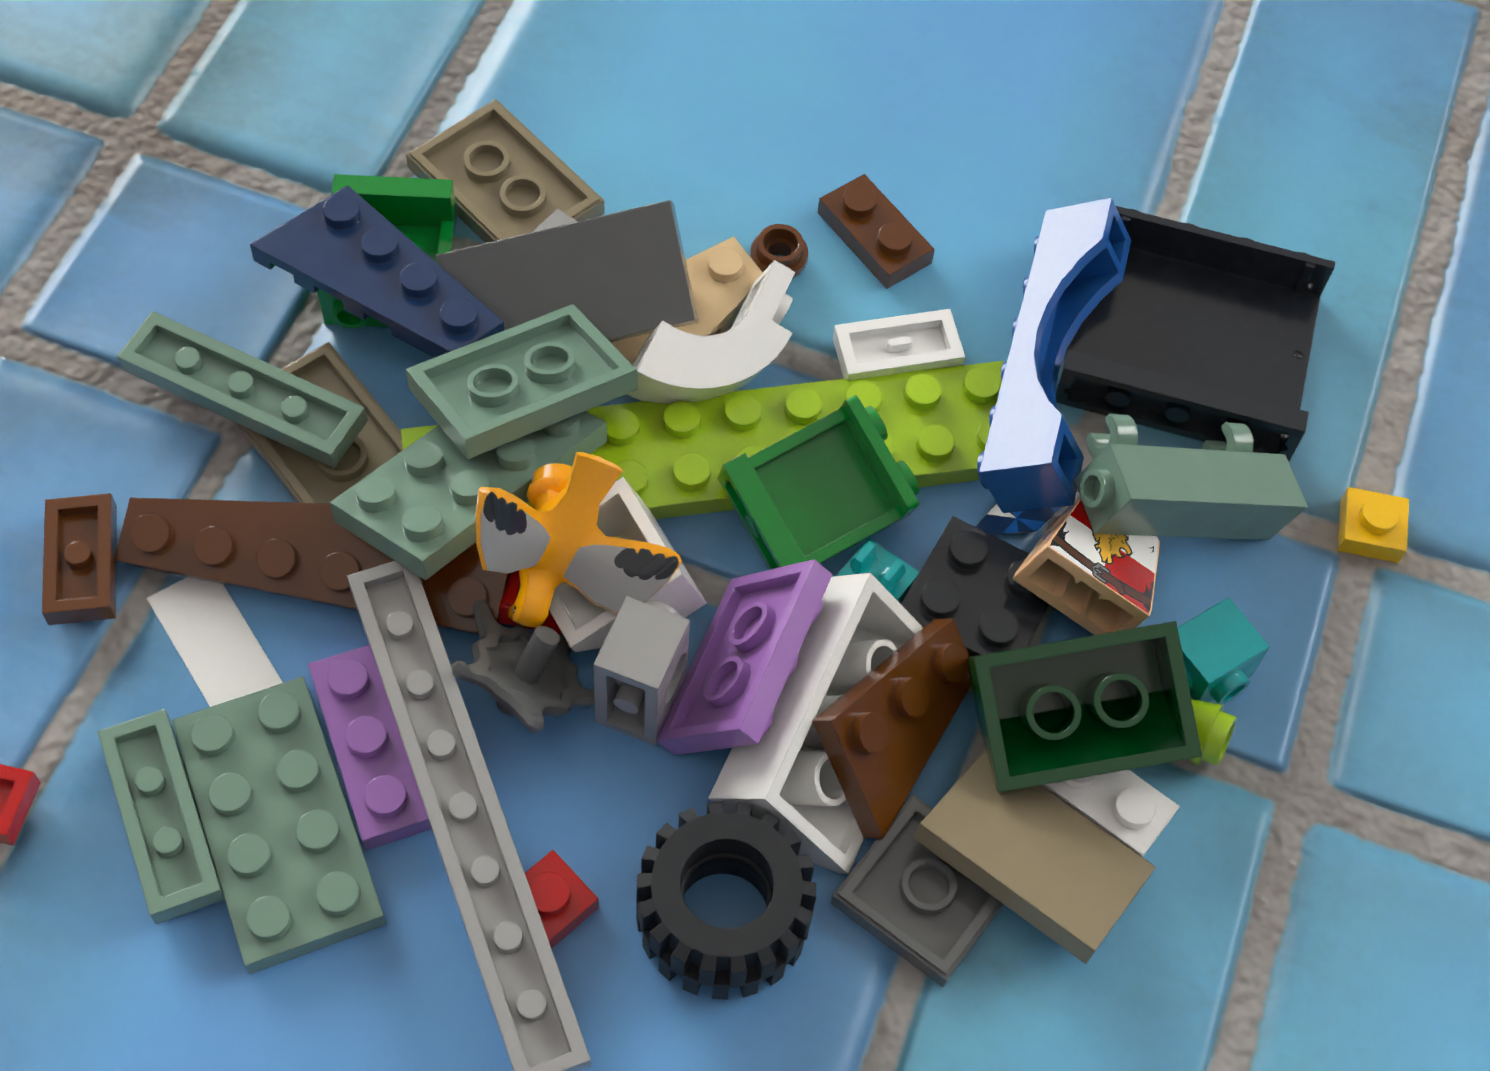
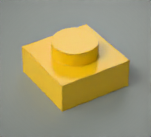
[1337,487,1409,563]

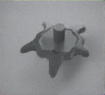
[451,599,595,733]

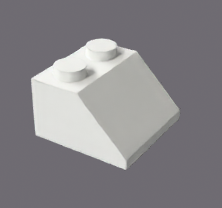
[549,477,707,652]

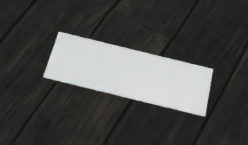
[147,577,283,707]

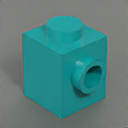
[1177,597,1270,704]

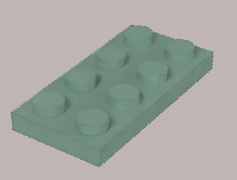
[330,411,608,580]
[172,676,387,975]

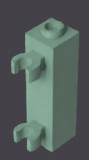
[1074,414,1308,540]

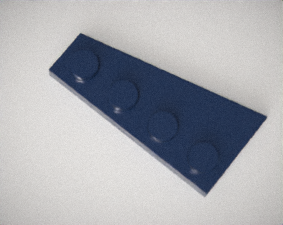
[250,185,504,358]

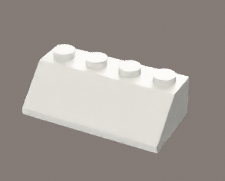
[708,573,923,874]

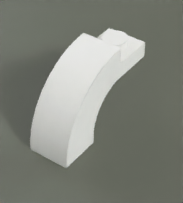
[627,260,795,404]

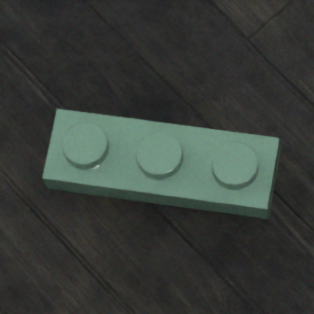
[97,709,225,924]

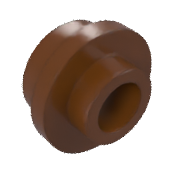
[750,224,808,278]

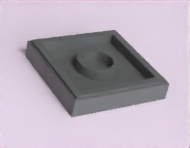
[830,794,1004,987]

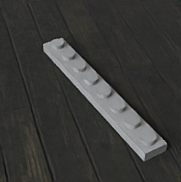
[347,561,591,1071]

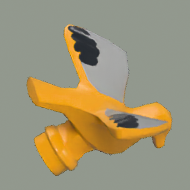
[475,452,683,627]

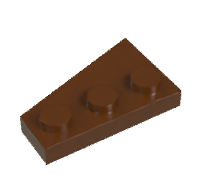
[812,618,971,839]

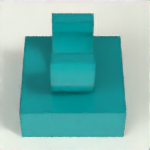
[836,537,920,604]

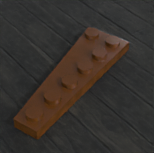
[114,497,512,635]

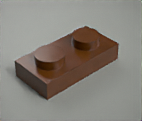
[817,174,935,289]
[42,493,117,625]

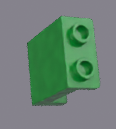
[317,174,457,329]
[717,395,920,570]

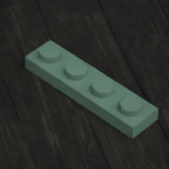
[117,311,368,468]

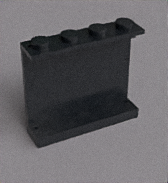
[1056,206,1335,462]

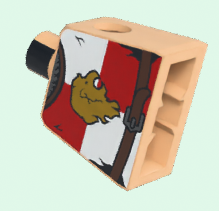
[1013,496,1160,635]

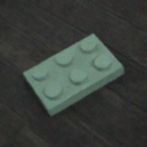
[406,304,638,459]

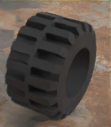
[636,801,817,1000]

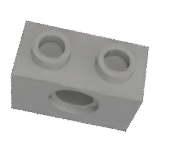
[593,596,690,746]

